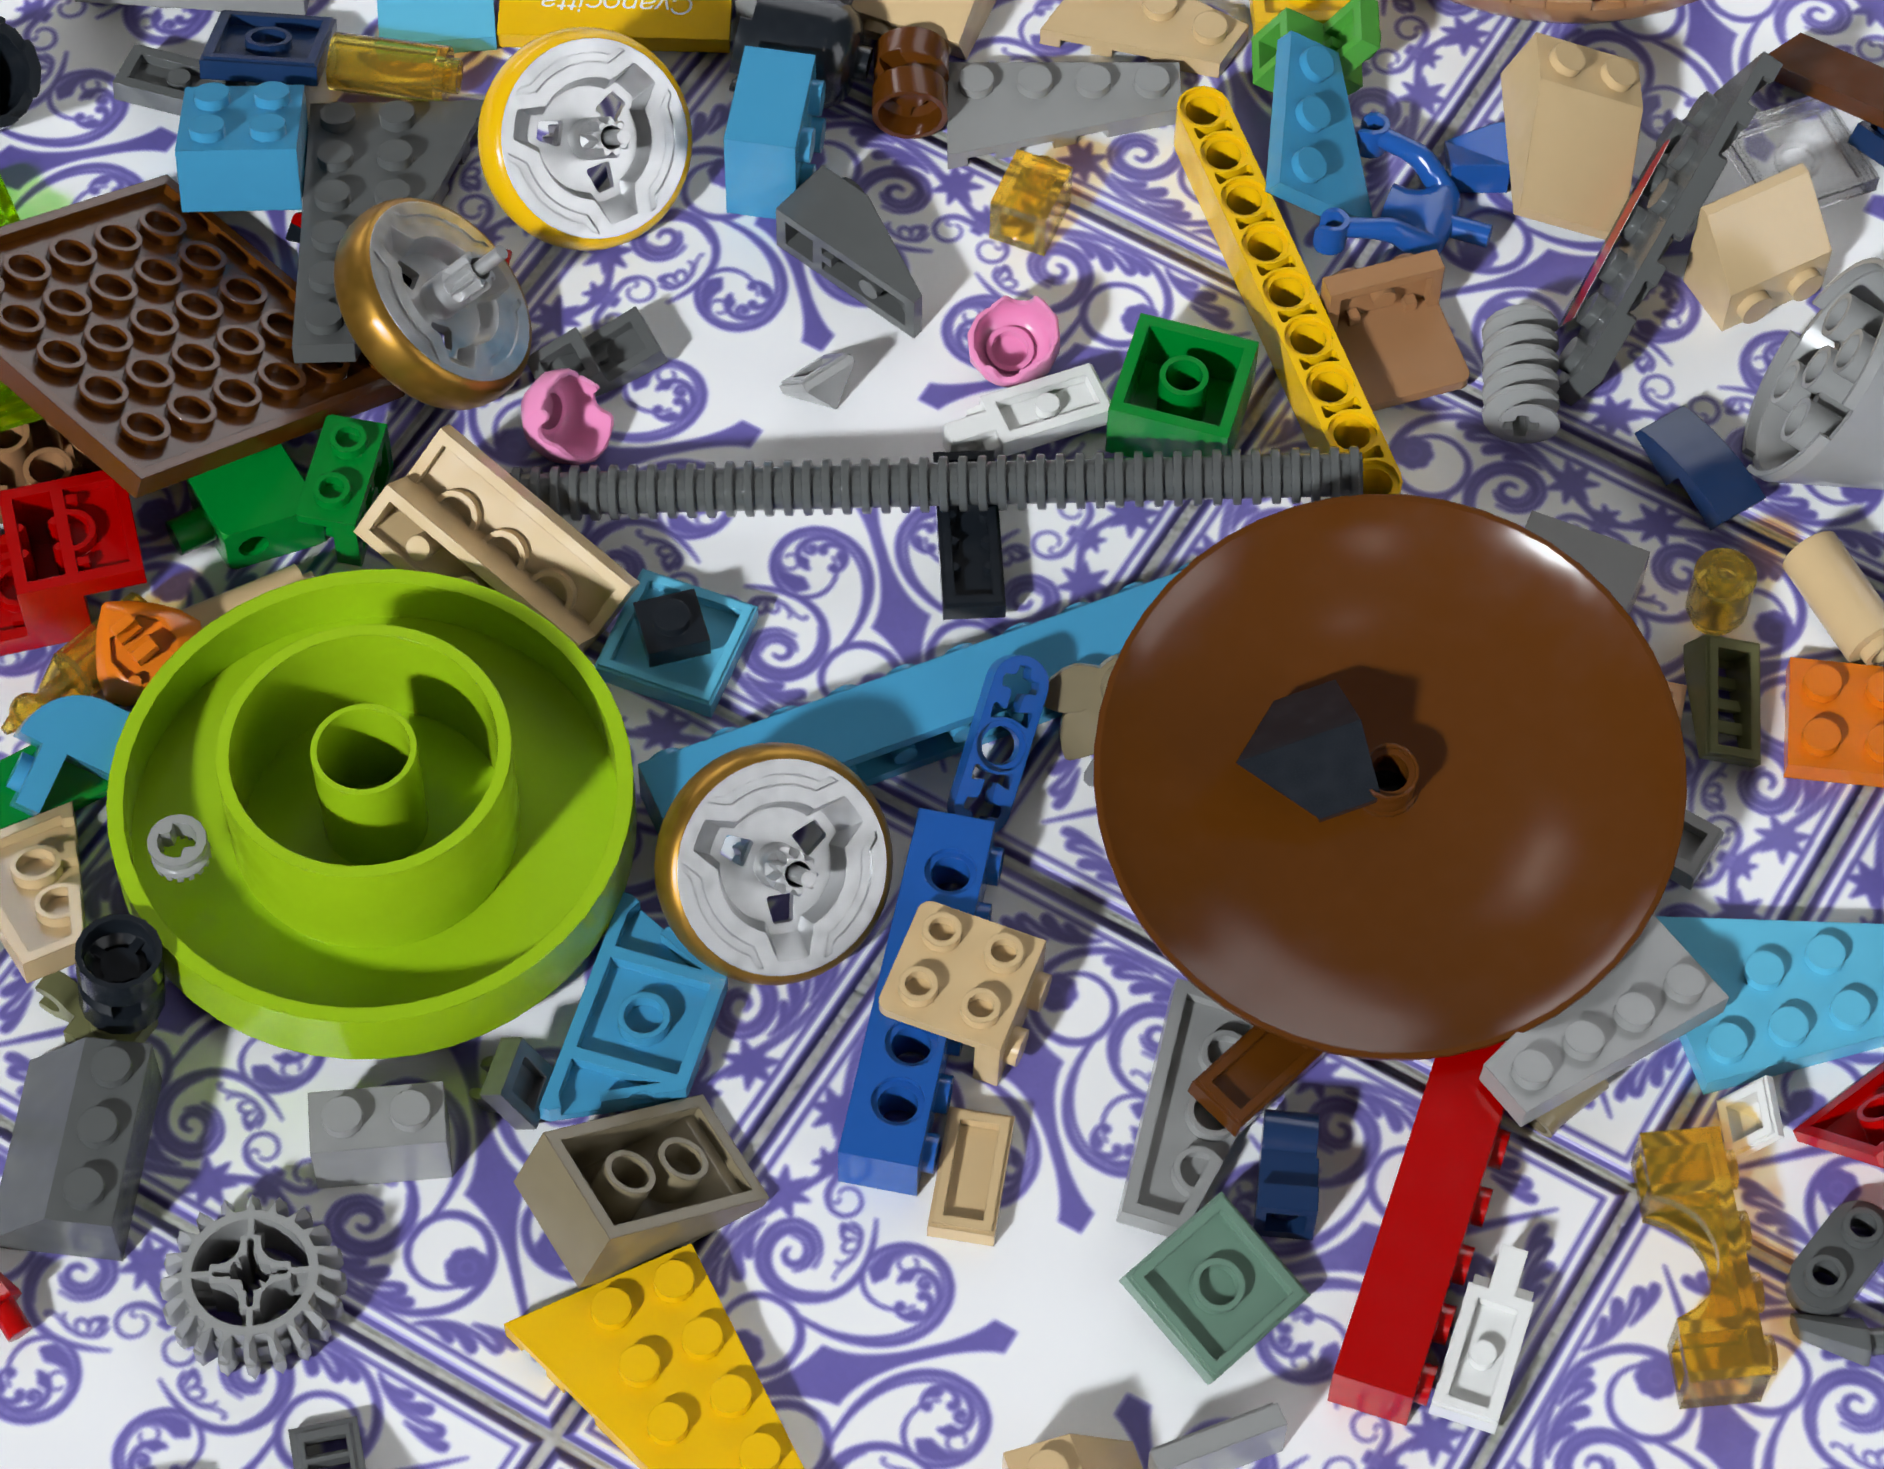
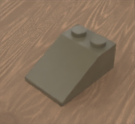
[513,1094,769,1288]

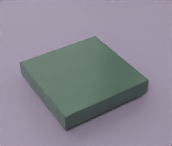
[1118,1191,1311,1385]

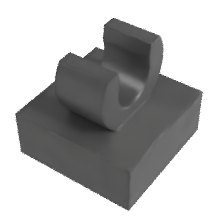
[469,1037,554,1130]

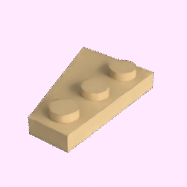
[1040,0,1249,78]
[0,801,86,984]

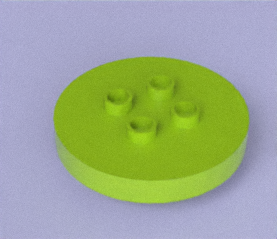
[106,569,637,1059]

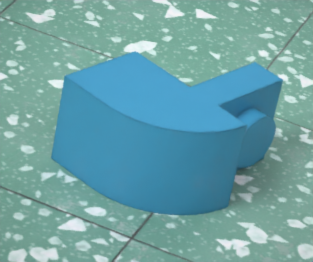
[6,695,130,817]

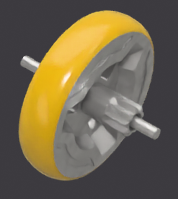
[478,27,693,251]

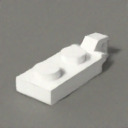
[942,363,1111,459]
[1428,1243,1535,1435]

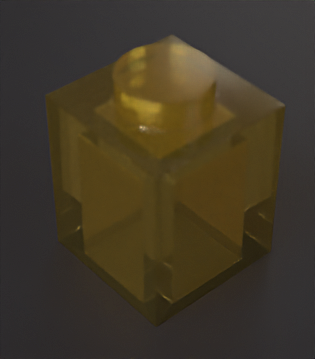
[989,149,1073,256]

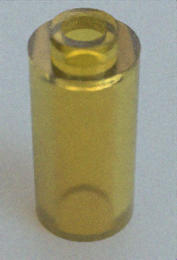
[326,31,463,101]

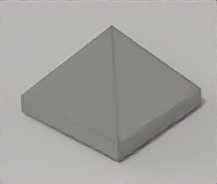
[779,353,855,409]

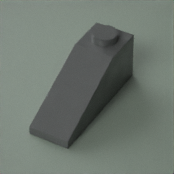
[776,165,922,338]

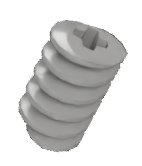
[1482,304,1560,443]

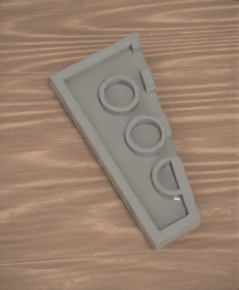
[947,62,1181,169]
[1479,914,1729,1127]
[1116,978,1254,1237]

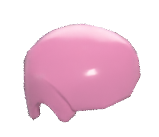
[967,295,1060,387]
[521,368,614,465]

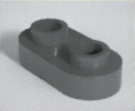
[1785,1200,1884,1317]

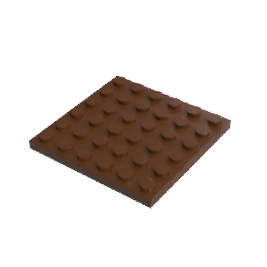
[0,174,405,499]

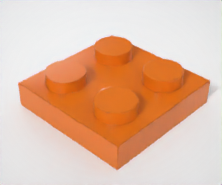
[1783,657,1884,788]

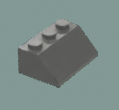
[0,1037,162,1261]

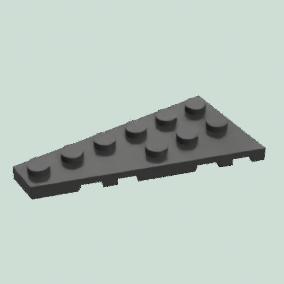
[1557,51,1783,406]
[292,100,484,363]

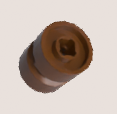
[872,26,949,139]

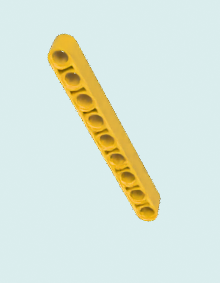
[1174,86,1403,497]

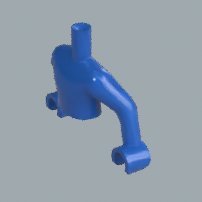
[1313,112,1493,255]

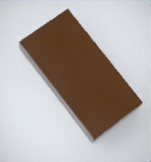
[1188,1026,1326,1137]

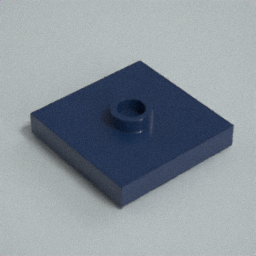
[199,10,337,87]

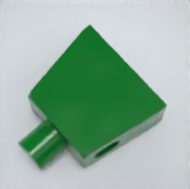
[165,444,327,570]

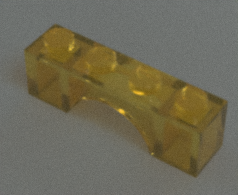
[1631,1126,1778,1409]

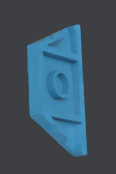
[539,892,728,1122]

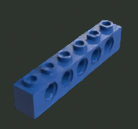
[838,808,1005,1196]

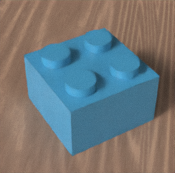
[724,46,826,219]
[175,81,309,212]

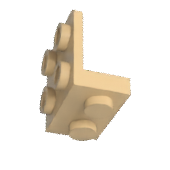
[879,901,1052,1086]

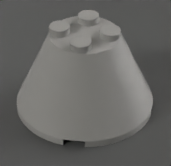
[1742,258,1884,490]

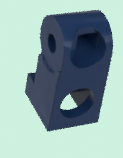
[1253,1109,1319,1240]

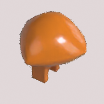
[95,600,202,707]

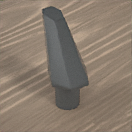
[1789,1313,1884,1367]

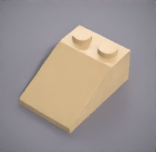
[1500,32,1643,243]

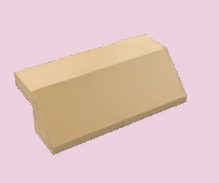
[353,424,640,653]

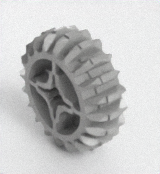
[160,1194,348,1380]

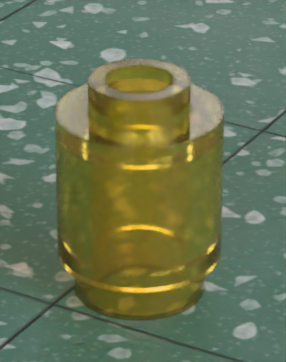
[1685,548,1757,636]

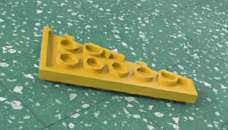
[504,1243,804,1469]

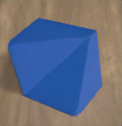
[1444,122,1510,193]

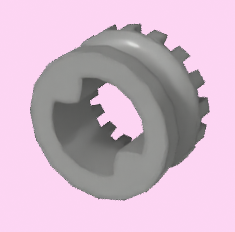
[147,814,212,882]

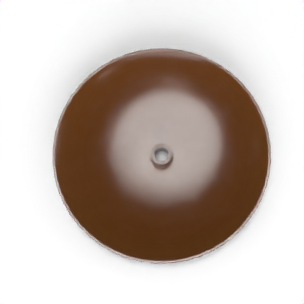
[1093,494,1687,1061]

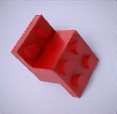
[0,470,147,656]

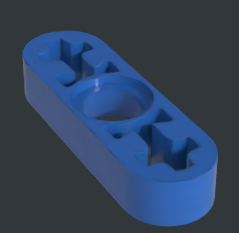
[947,655,1049,833]

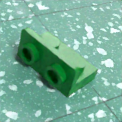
[295,414,393,567]

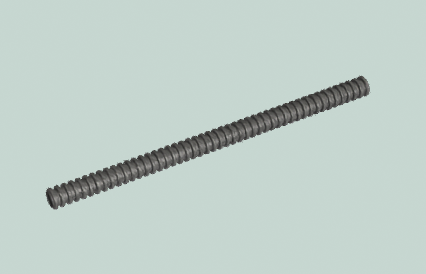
[509,446,1363,521]

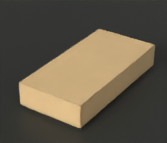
[927,1106,1015,1246]

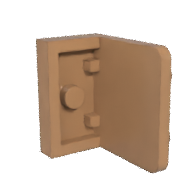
[1320,249,1470,412]

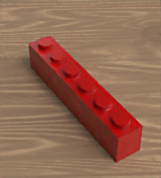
[1327,1041,1511,1426]

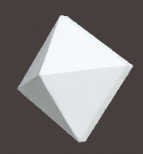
[1716,1075,1785,1163]

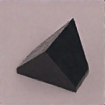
[1236,679,1380,823]

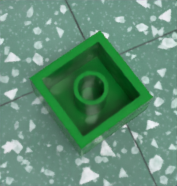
[1105,313,1259,458]

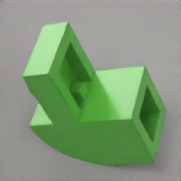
[1251,0,1381,95]

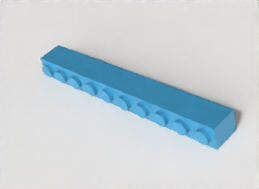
[638,563,1189,837]

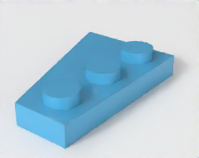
[1265,30,1373,217]

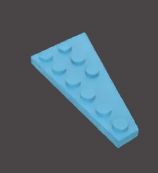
[1656,916,1884,1095]

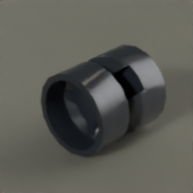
[75,914,166,1034]

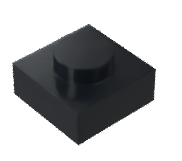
[633,589,711,667]

